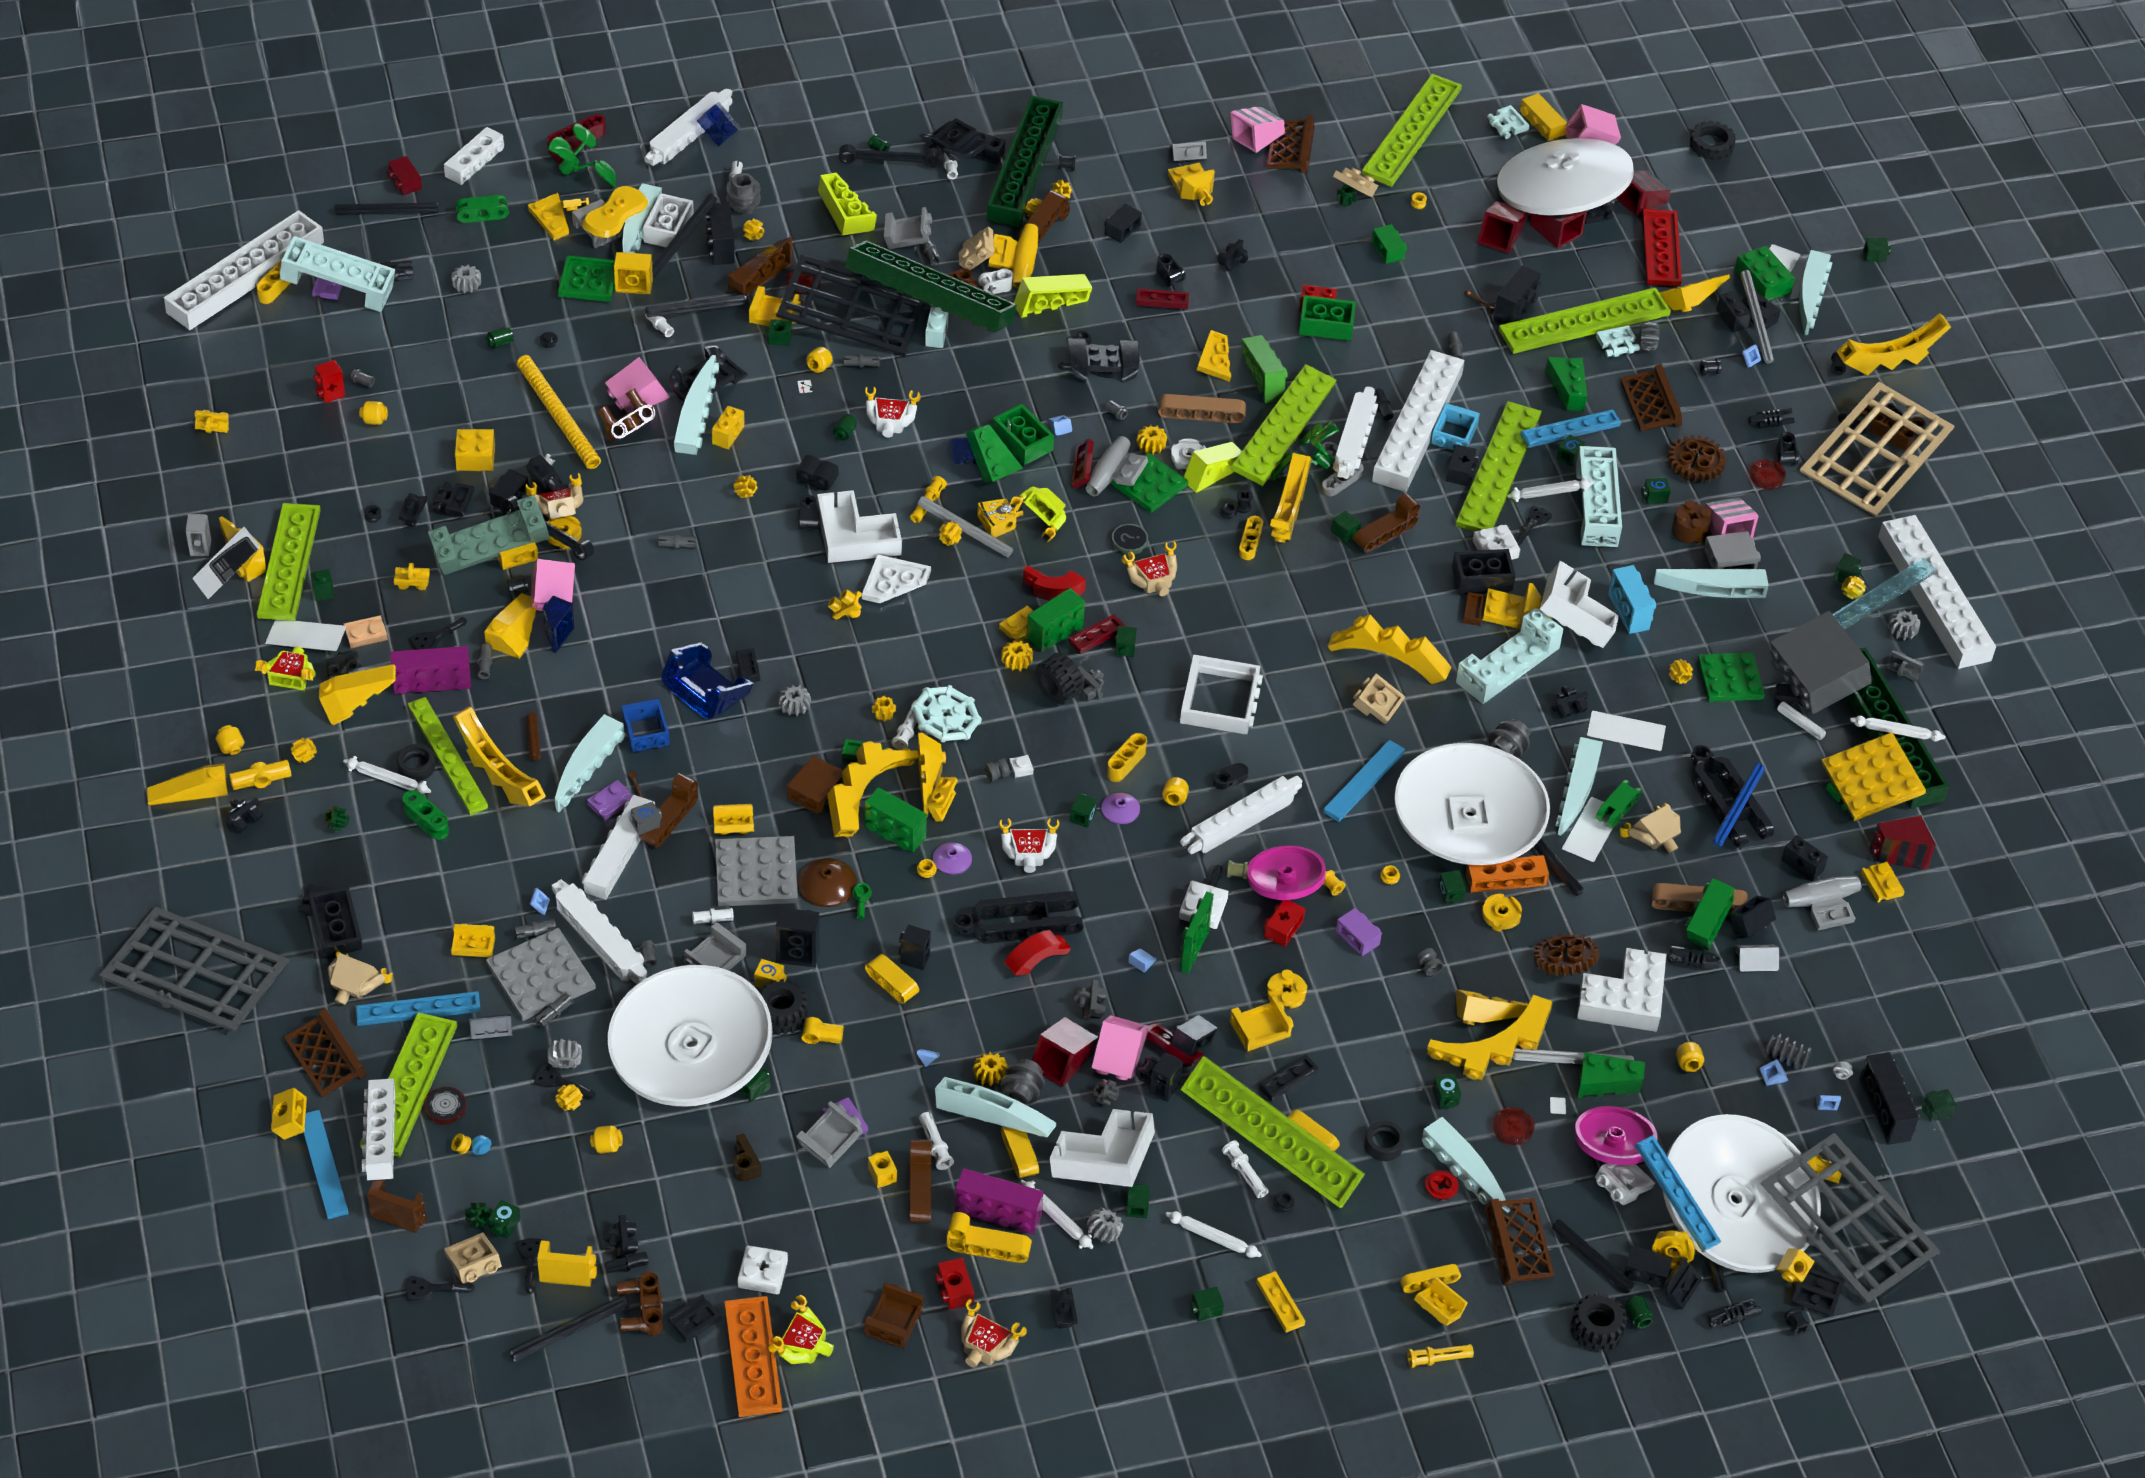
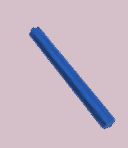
[1712,763,1765,847]

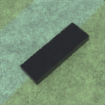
[1259,1055,1319,1102]

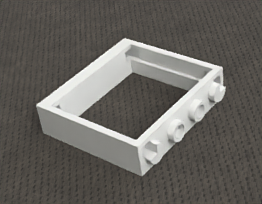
[1180,655,1263,735]

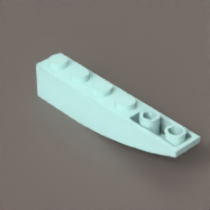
[623,183,662,253]
[1799,250,1832,335]
[674,355,719,455]
[1653,569,1769,598]
[555,714,625,812]
[1556,737,1603,835]
[935,1077,1056,1137]
[1422,1117,1510,1223]

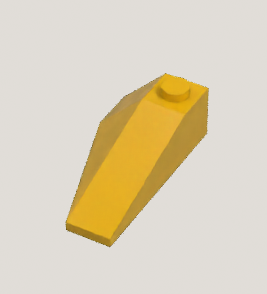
[1659,274,1730,312]
[219,517,267,582]
[484,593,537,659]
[319,664,396,725]
[918,733,946,817]
[147,763,228,805]
[1456,989,1528,1025]

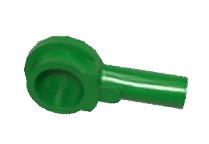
[852,883,872,920]

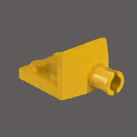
[1168,162,1215,206]
[1482,583,1552,629]

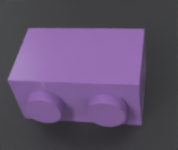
[1336,908,1382,956]

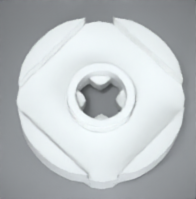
[1171,439,1206,469]

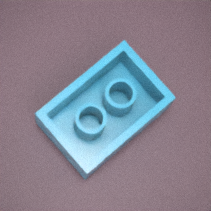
[1608,565,1656,634]

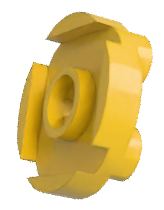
[547,515,582,549]
[1482,894,1522,931]
[1267,970,1307,1009]
[1652,1231,1695,1268]

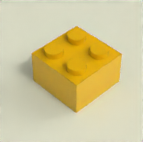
[614,252,653,294]
[455,429,495,471]

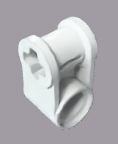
[978,269,1012,294]

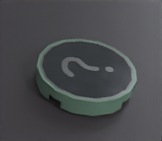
[1112,524,1148,555]

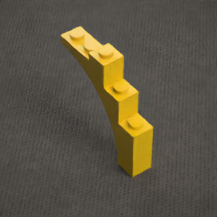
[1836,313,1951,376]
[1270,453,1312,543]
[1327,615,1451,685]
[453,707,546,806]
[827,741,919,837]
[1427,995,1552,1081]

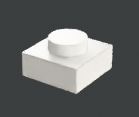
[1009,755,1034,778]

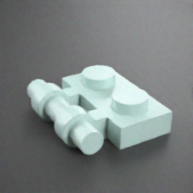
[1487,105,1529,139]
[1596,325,1640,357]

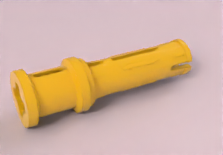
[910,476,947,523]
[1407,1344,1474,1368]

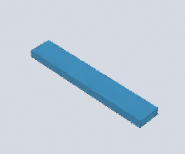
[1520,409,1621,448]
[1323,740,1405,822]
[356,991,481,1026]
[303,1110,349,1219]
[1635,1135,1722,1252]

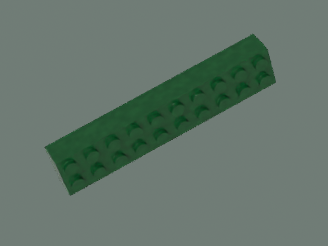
[986,95,1063,227]
[845,240,1017,332]
[1845,647,1949,809]

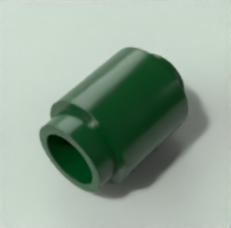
[486,327,514,349]
[833,414,857,440]
[1625,1295,1653,1328]

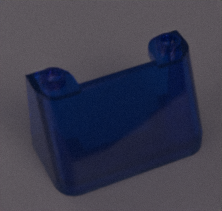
[661,642,753,719]

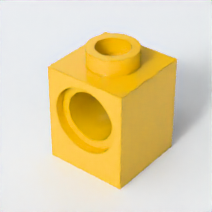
[868,1151,897,1188]
[1776,1248,1815,1283]

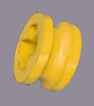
[1411,192,1427,209]
[451,1133,471,1154]

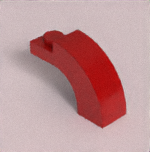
[1023,565,1086,601]
[1004,930,1071,975]

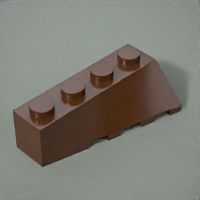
[728,237,793,296]

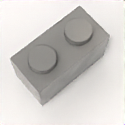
[186,514,211,556]

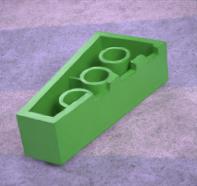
[1242,335,1287,404]

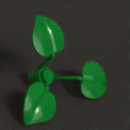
[548,124,616,188]
[1272,422,1339,481]

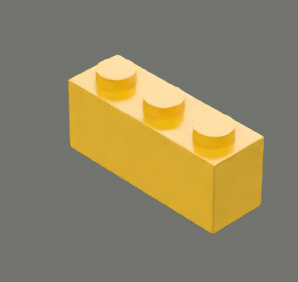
[1520,93,1567,141]

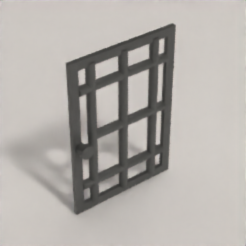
[99,906,289,1032]
[1760,1133,1941,1304]

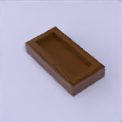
[1462,592,1486,626]

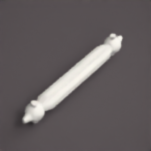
[1507,477,1594,502]
[1850,716,1946,742]
[343,756,431,794]
[1020,1180,1093,1249]
[1166,1211,1262,1258]

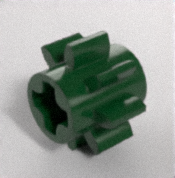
[1336,185,1357,206]
[324,806,349,831]
[465,1203,491,1228]

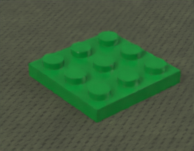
[558,256,615,302]
[1111,452,1188,513]
[1697,652,1765,702]
[1179,891,1214,974]

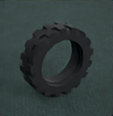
[1690,121,1736,160]

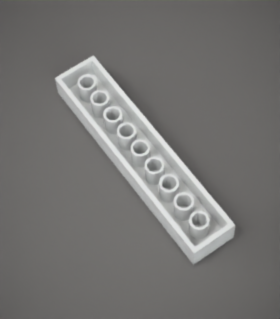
[164,210,324,330]
[1372,350,1464,492]
[1878,515,1996,669]

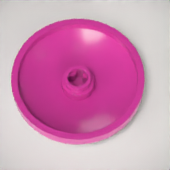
[1247,846,1326,900]
[1574,1106,1658,1165]

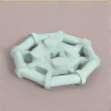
[911,685,982,743]

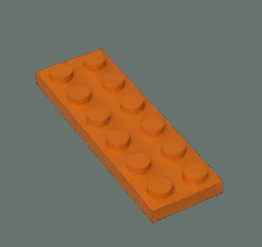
[724,1296,782,1417]

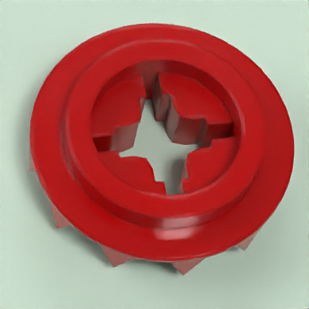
[1425,1171,1459,1201]

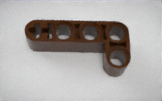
[1016,190,1070,244]
[1855,402,1926,450]
[1353,493,1420,553]
[639,773,698,848]
[910,1140,932,1223]

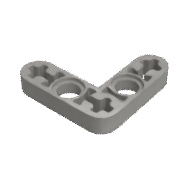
[1321,442,1364,497]

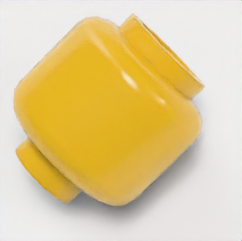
[806,347,833,373]
[359,401,388,425]
[215,725,245,755]
[1162,777,1189,806]
[1676,1042,1704,1072]
[590,1125,623,1154]

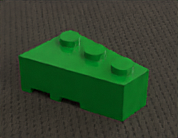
[1545,357,1587,411]
[965,424,1023,483]
[1577,1052,1645,1099]

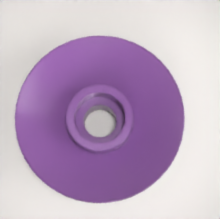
[1101,793,1140,824]
[933,842,972,875]

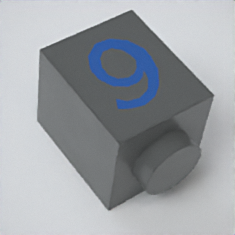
[630,801,662,835]

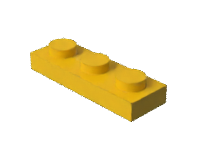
[1256,1271,1305,1333]

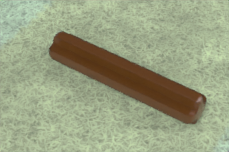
[526,712,541,761]

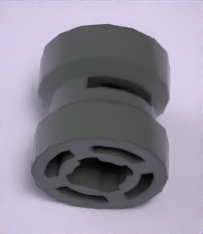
[984,758,1010,782]
[1417,948,1444,976]

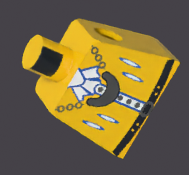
[977,499,1023,538]

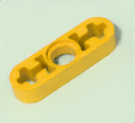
[1239,516,1263,560]
[1400,1264,1461,1293]

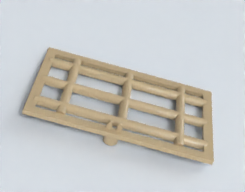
[1800,382,1955,517]

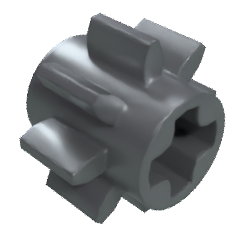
[1094,1079,1119,1105]

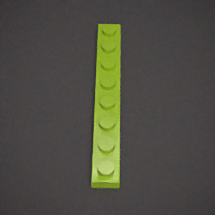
[408,697,488,815]

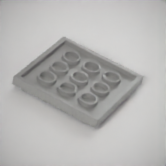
[715,836,798,906]
[486,928,596,1021]

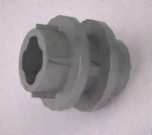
[726,173,761,214]
[1488,719,1530,758]
[1000,1059,1045,1105]

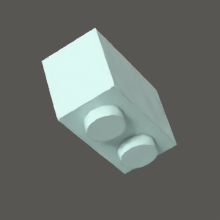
[926,307,948,348]

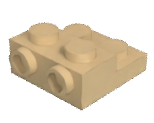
[1333,167,1378,197]
[959,226,994,270]
[1352,674,1405,724]
[444,1232,502,1284]

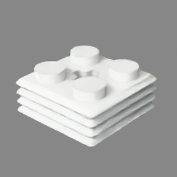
[1472,525,1520,560]
[1179,881,1228,929]
[738,1245,788,1294]

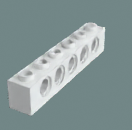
[362,1079,395,1180]

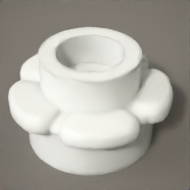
[1833,1062,1853,1080]

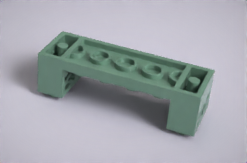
[428,494,550,575]

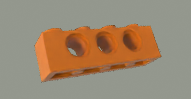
[1465,855,1549,893]

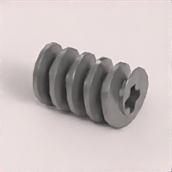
[1765,1034,1811,1070]

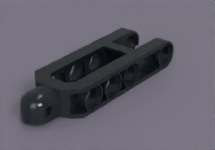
[1691,745,1774,848]
[953,891,1084,944]

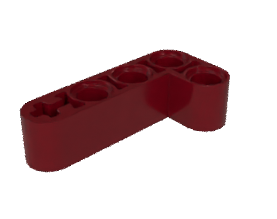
[547,114,606,164]

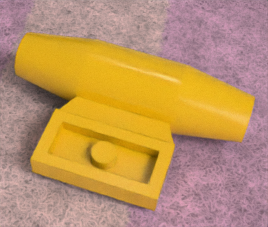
[988,224,1038,289]

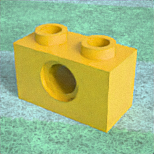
[712,406,744,450]
[271,1088,307,1140]

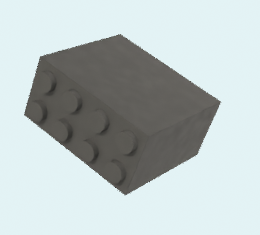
[1770,611,1871,715]

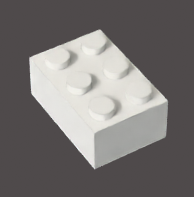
[643,193,694,247]

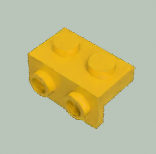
[927,777,958,822]
[713,804,754,835]
[451,924,495,957]
[1414,1277,1468,1326]

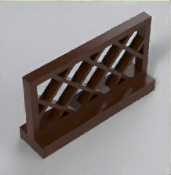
[1267,115,1315,173]
[1621,364,1682,431]
[284,1008,367,1097]
[1484,1198,1555,1286]

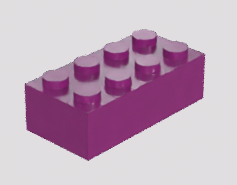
[391,646,471,694]
[954,1168,1044,1235]

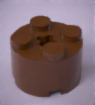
[1672,500,1712,544]

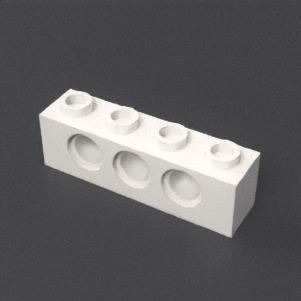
[444,127,504,185]

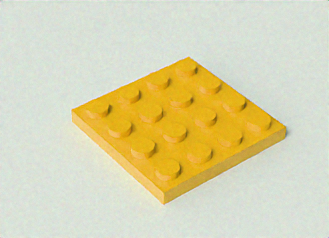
[1822,732,1926,821]

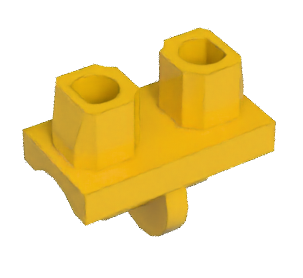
[195,410,229,433]
[394,563,430,590]
[828,589,862,620]

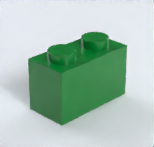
[1371,224,1407,264]

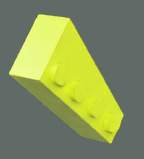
[818,173,877,235]
[1014,274,1092,318]

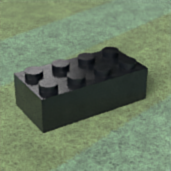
[1859,1052,1920,1145]

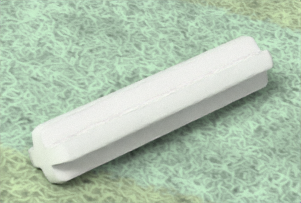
[1777,702,1826,740]

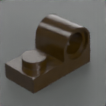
[733,1133,761,1182]

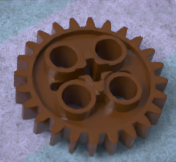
[1667,435,1727,483]
[1534,932,1599,977]

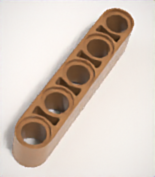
[1158,394,1246,423]
[1652,883,1748,916]

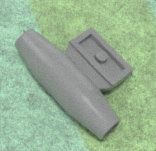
[1086,436,1148,496]
[1783,876,1861,931]

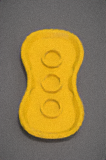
[582,186,648,238]

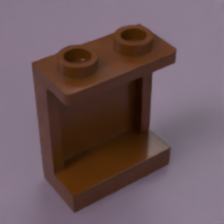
[787,756,844,815]
[367,1179,427,1233]
[864,1283,924,1349]

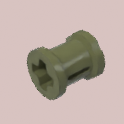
[1227,860,1248,879]

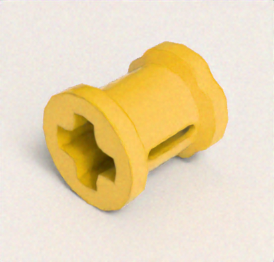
[1322,870,1346,896]

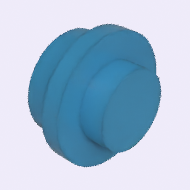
[471,1135,491,1155]

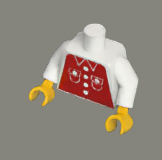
[865,387,921,438]
[998,818,1059,873]

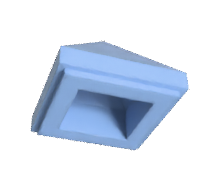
[1742,344,1761,367]
[530,888,550,915]
[917,1049,940,1067]

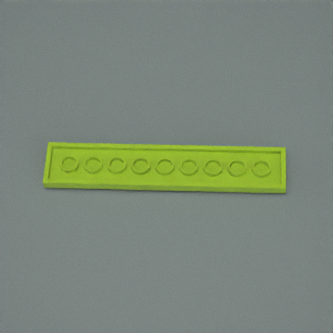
[1362,74,1462,187]
[1498,287,1671,354]
[1231,364,1337,486]
[1456,401,1542,532]
[1180,1056,1365,1208]

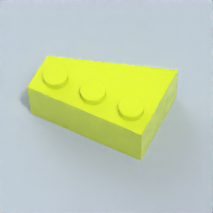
[1184,442,1242,493]

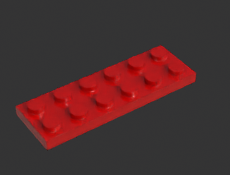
[1642,209,1682,287]

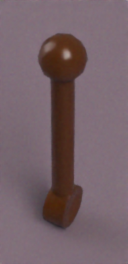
[1465,290,1495,311]
[628,771,645,798]

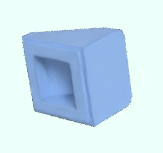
[1048,415,1072,436]
[1128,948,1156,973]
[1759,1059,1788,1086]
[1816,1095,1841,1110]

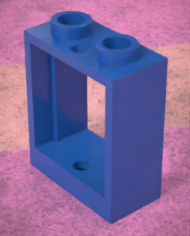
[621,699,670,752]

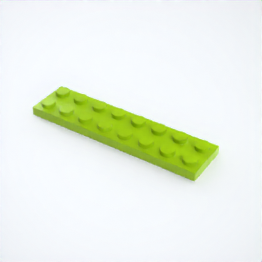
[257,503,321,621]
[360,1012,457,1157]

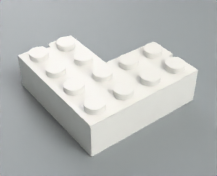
[817,490,902,563]
[1540,561,1619,648]
[1577,948,1666,1032]
[1050,1109,1155,1187]

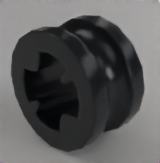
[364,505,382,523]

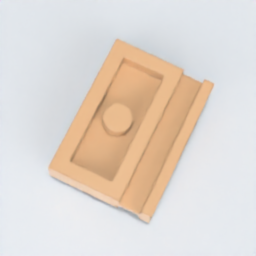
[344,615,388,649]

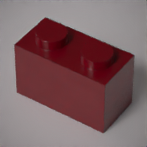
[387,156,422,196]

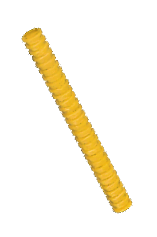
[516,355,601,469]

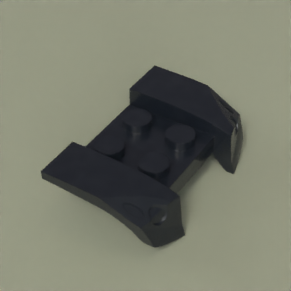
[919,118,990,161]
[1068,338,1140,383]
[670,346,748,402]

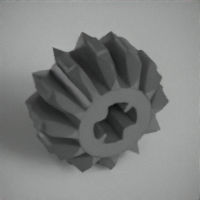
[1639,321,1660,351]

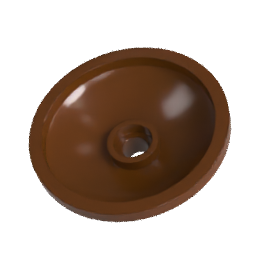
[798,858,857,907]

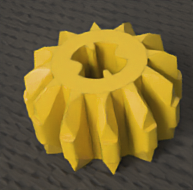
[1136,424,1167,454]
[1001,640,1033,672]
[973,1051,1008,1087]

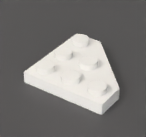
[862,555,931,603]

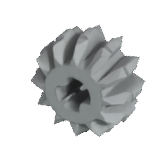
[451,264,481,294]
[1888,609,1920,640]
[779,684,811,716]
[547,1039,582,1070]
[1086,1207,1123,1244]

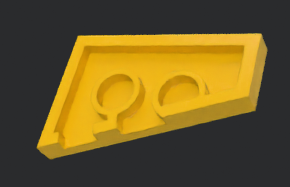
[528,193,569,240]
[1196,330,1231,382]

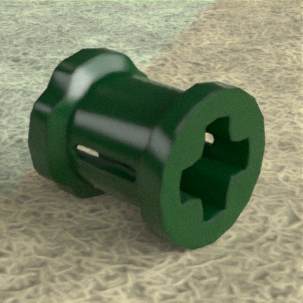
[868,134,890,151]

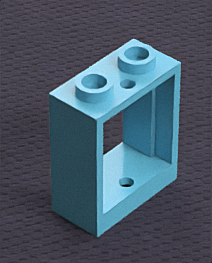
[1431,403,1480,451]

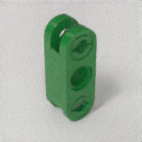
[455,195,509,223]
[1595,780,1642,828]
[402,790,449,840]

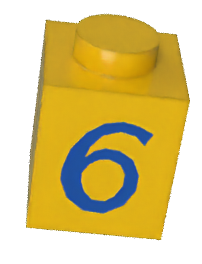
[754,959,787,989]

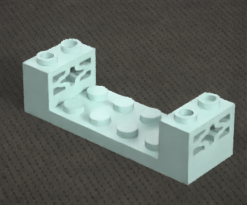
[280,236,395,312]
[1576,446,1622,547]
[1456,608,1563,704]

